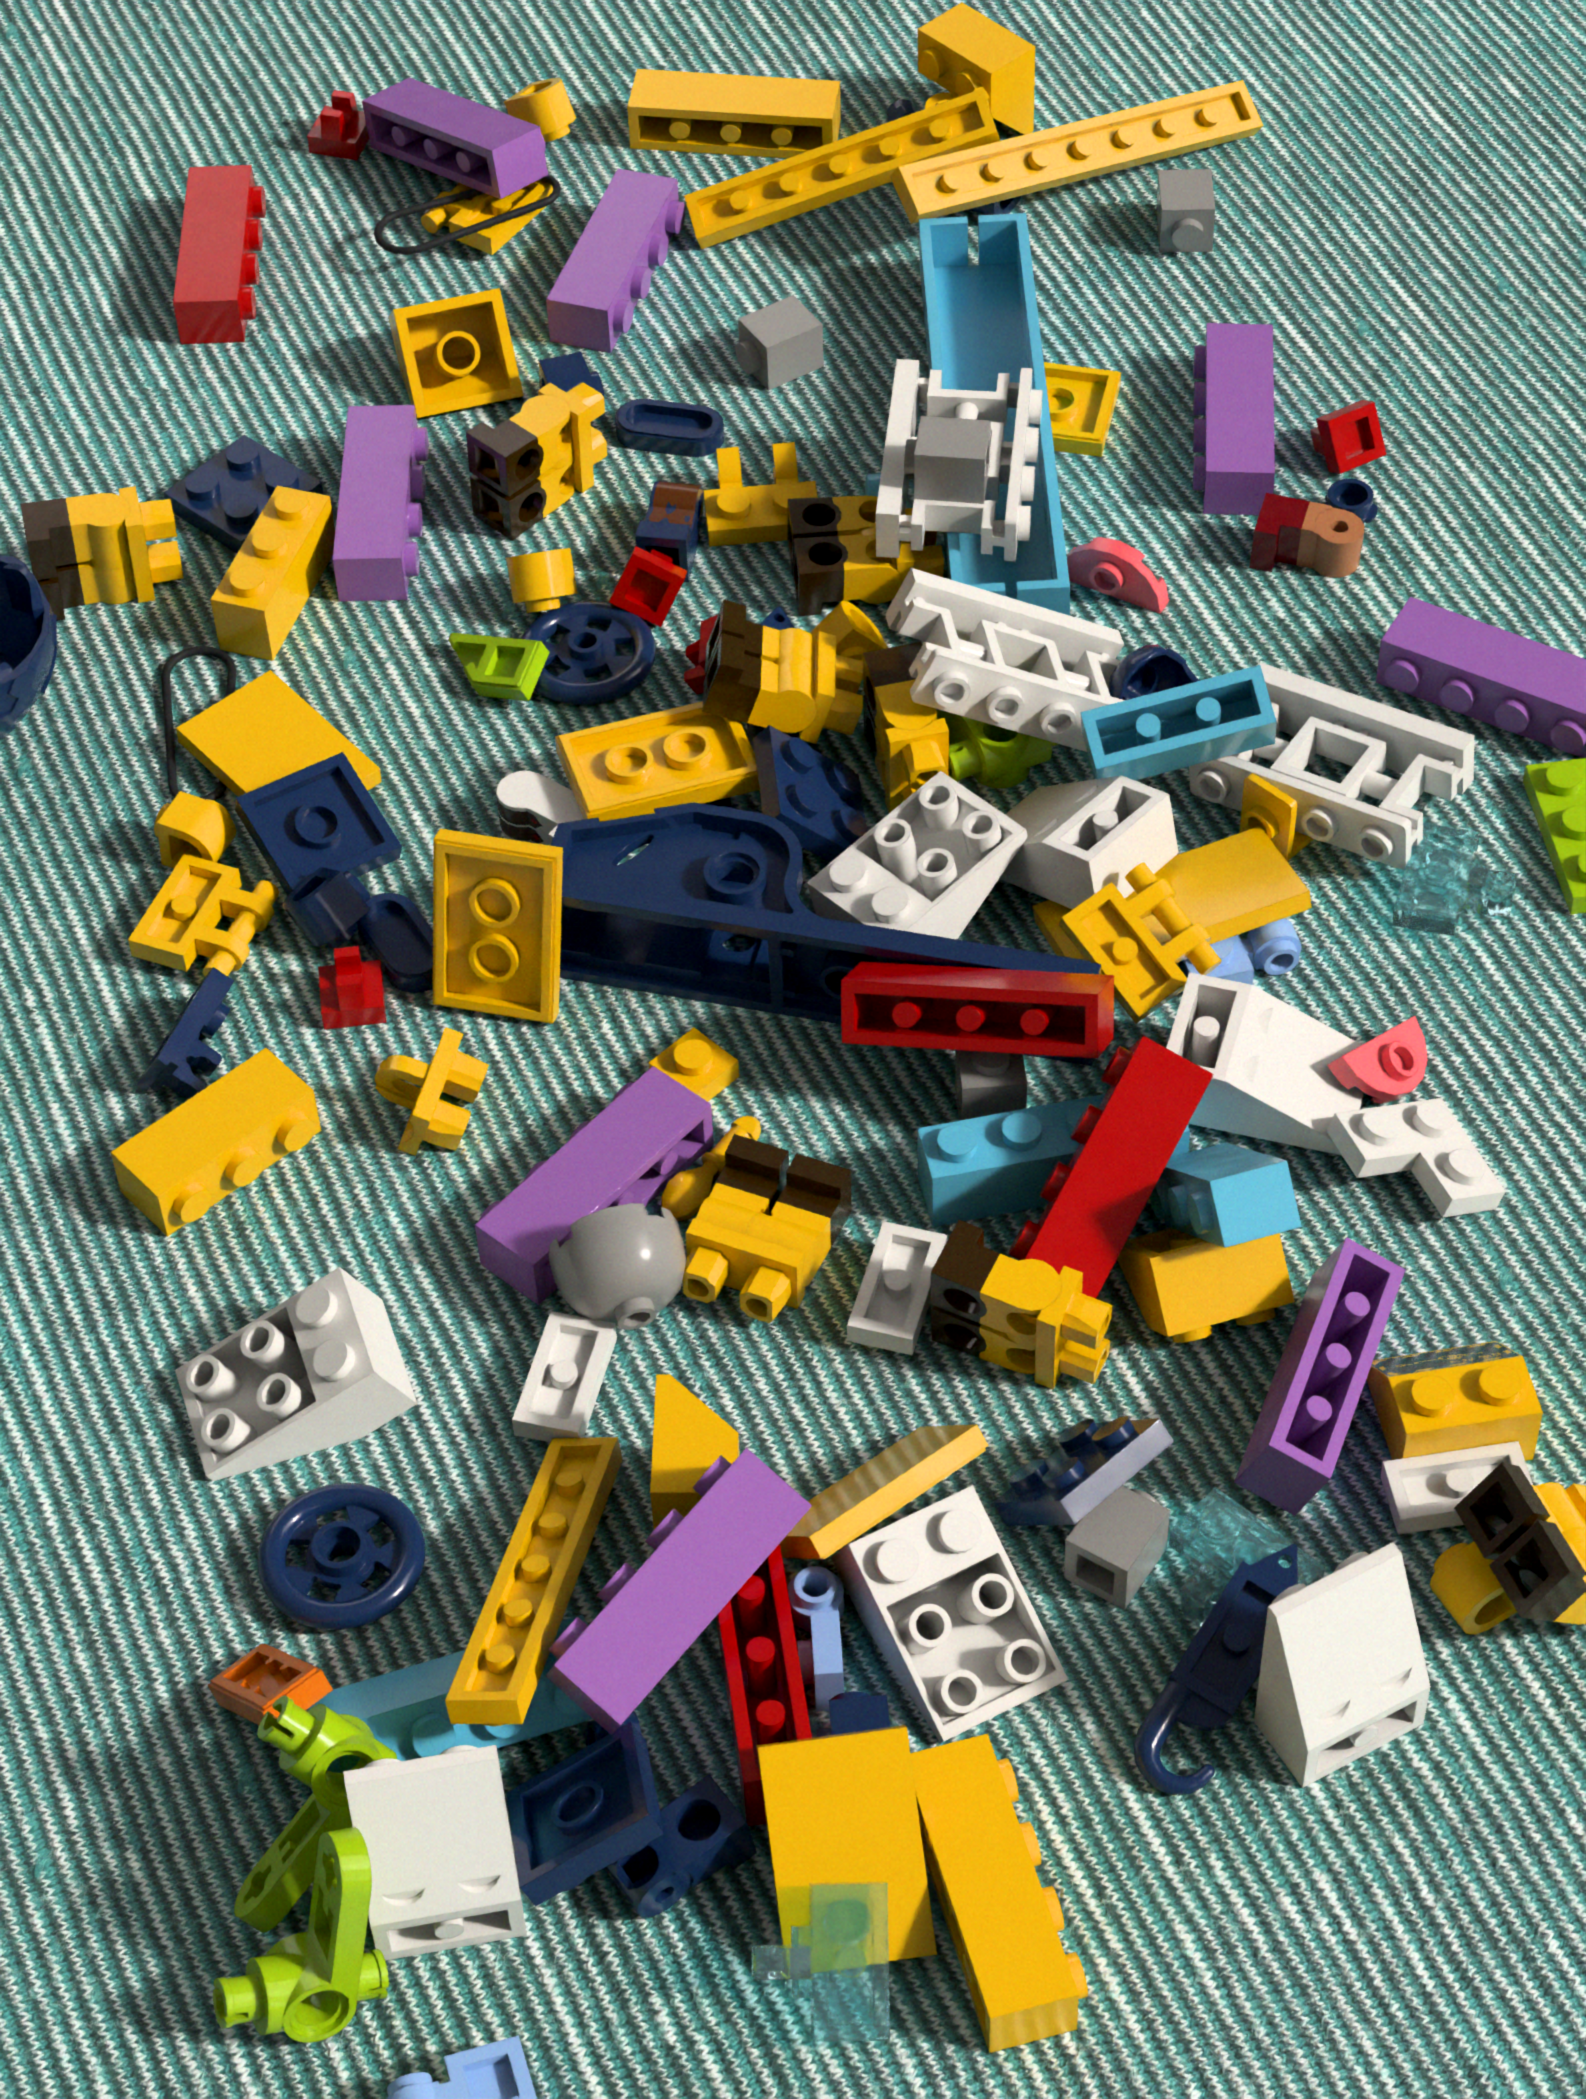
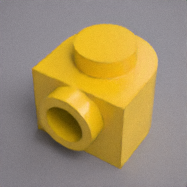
[504,78,576,142]
[506,548,578,613]
[810,601,888,681]
[154,791,236,869]
[1430,1541,1517,1635]

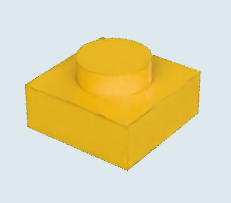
[648,1027,739,1102]

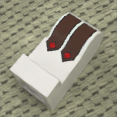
[496,771,584,845]

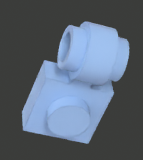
[1178,919,1302,985]
[787,1566,845,1712]
[386,2035,537,2099]

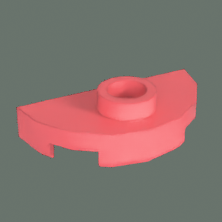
[1067,537,1169,614]
[1327,1016,1428,1104]

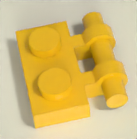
[421,180,553,255]
[128,854,279,977]
[1059,862,1222,1024]

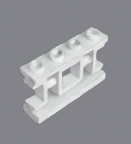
[876,359,1043,562]
[885,568,1125,752]
[1189,662,1475,870]

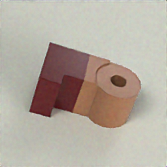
[1249,493,1364,578]

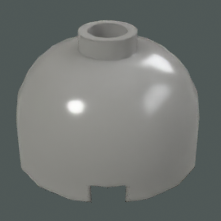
[548,1203,686,1330]

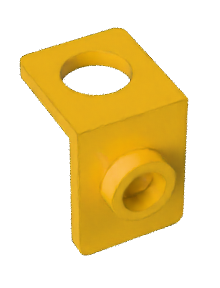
[1239,773,1314,862]

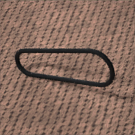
[374,175,561,255]
[161,646,237,801]

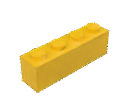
[627,69,841,158]
[910,1733,1088,2053]

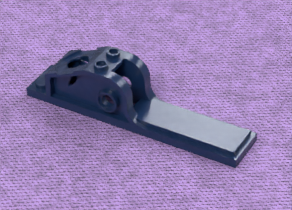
[550,802,1101,1066]

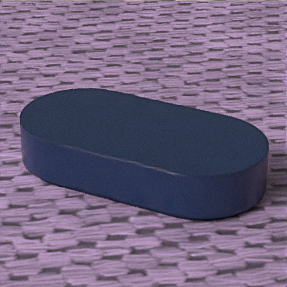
[615,399,724,457]
[357,893,433,993]

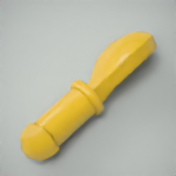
[661,1116,761,1221]

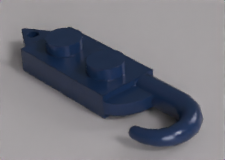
[1133,1544,1298,1795]

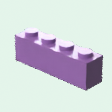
[362,78,548,199]
[546,168,685,353]
[1193,323,1275,515]
[332,405,429,601]
[1376,597,1586,758]
[475,1066,714,1305]
[1234,1237,1405,1516]
[546,1448,812,1735]

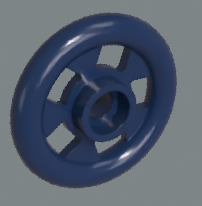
[521,600,656,706]
[257,1483,426,1630]

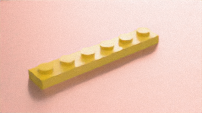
[684,88,1000,249]
[445,1437,623,1726]

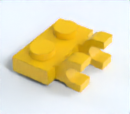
[703,442,818,547]

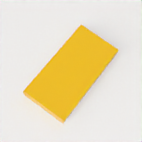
[1032,826,1312,960]

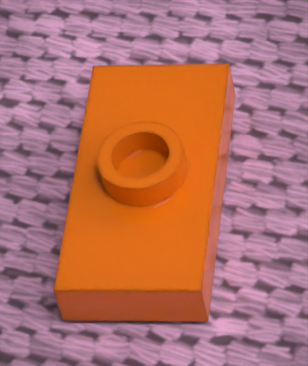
[207,1643,333,1725]

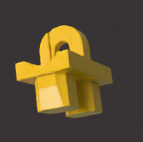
[375,1027,489,1156]

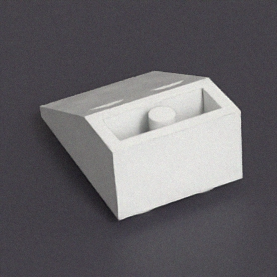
[807,771,1028,939]
[999,775,1179,909]
[1166,972,1364,1155]
[175,1267,417,1481]
[831,1485,1069,1743]
[1254,1542,1431,1788]
[343,1745,527,1961]

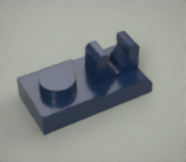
[136,967,234,1100]

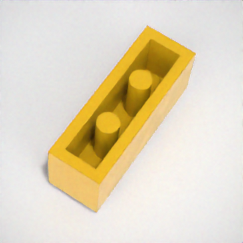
[210,485,335,661]
[111,1048,321,1237]

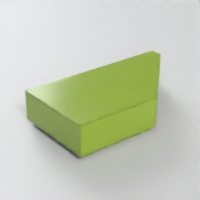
[448,633,550,701]

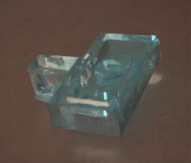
[1392,823,1516,936]
[1169,1487,1325,1627]
[751,1882,890,2042]

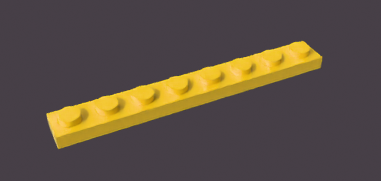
[890,80,1264,224]

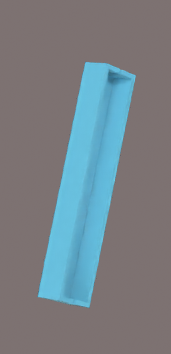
[919,213,1070,616]

